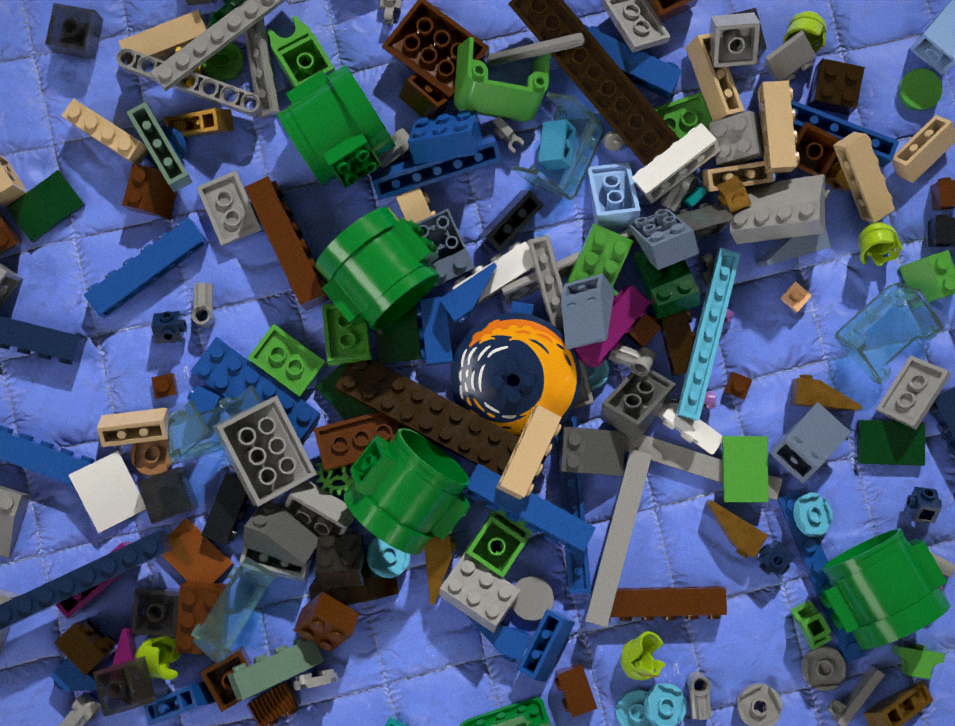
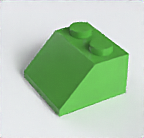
[899,250,955,307]

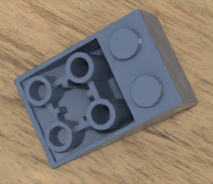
[417,209,475,288]
[628,209,699,270]
[561,274,615,350]
[770,402,851,483]

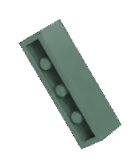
[126,102,193,193]
[227,637,324,700]

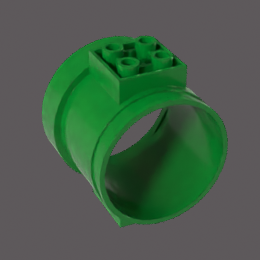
[277,64,396,188]
[316,207,440,331]
[344,428,470,555]
[818,528,951,650]

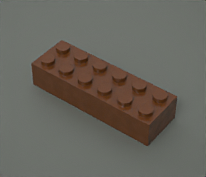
[244,176,330,311]

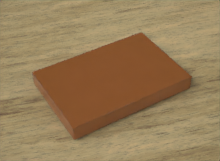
[162,517,234,583]

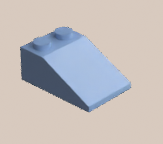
[587,162,641,231]

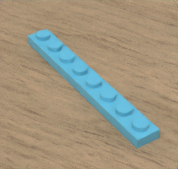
[676,248,741,421]

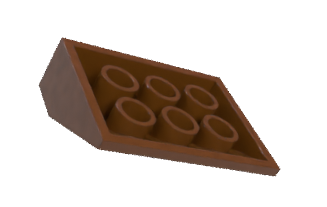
[382,0,489,98]

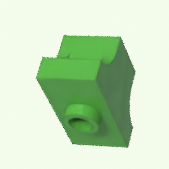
[789,599,832,650]
[892,643,945,679]

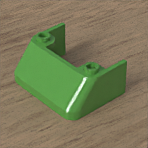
[454,37,551,122]

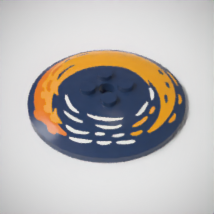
[450,313,581,437]

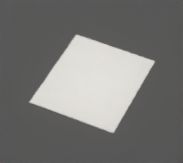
[69,451,148,533]

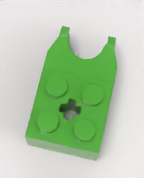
[266,15,335,88]
[464,510,532,578]

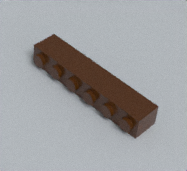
[591,586,727,621]

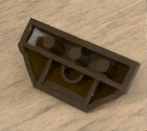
[309,555,399,605]

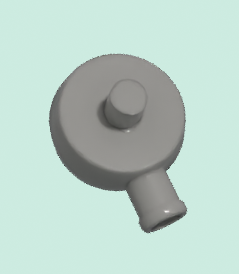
[603,131,626,151]

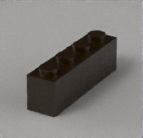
[657,310,696,377]

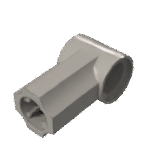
[378,128,411,169]
[659,174,698,214]
[191,283,216,328]
[609,344,656,377]
[687,671,711,720]
[59,692,102,726]

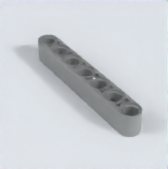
[116,48,263,117]

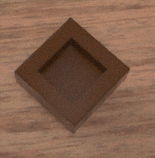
[723,372,752,400]
[151,373,178,399]

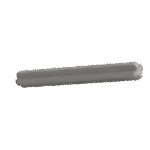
[486,33,585,67]

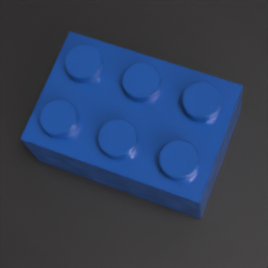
[408,110,483,165]

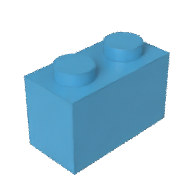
[538,119,576,171]

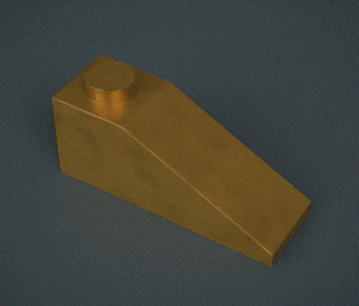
[164,108,234,138]
[790,375,862,411]
[705,500,768,559]
[424,534,456,605]
[863,680,934,726]

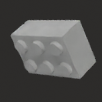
[439,553,520,633]

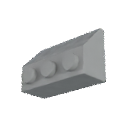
[284,480,355,553]

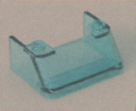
[512,92,605,200]
[168,385,262,465]
[191,556,278,664]

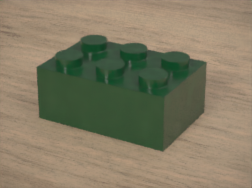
[634,250,700,319]

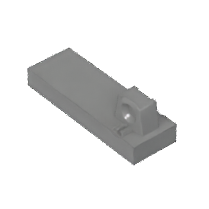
[826,666,885,726]

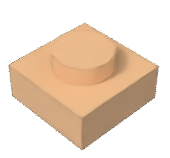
[780,281,812,312]

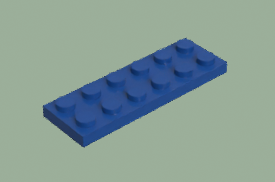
[190,337,321,441]

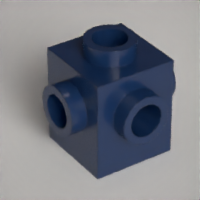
[151,311,187,344]
[906,487,942,524]
[757,540,795,576]

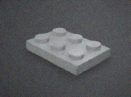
[602,0,671,53]
[197,170,262,247]
[876,355,951,430]

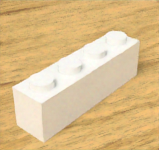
[632,123,721,204]
[452,241,535,306]

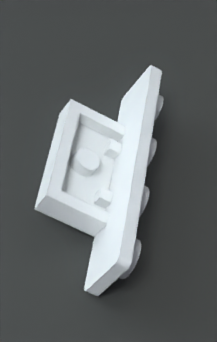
[657,397,722,455]

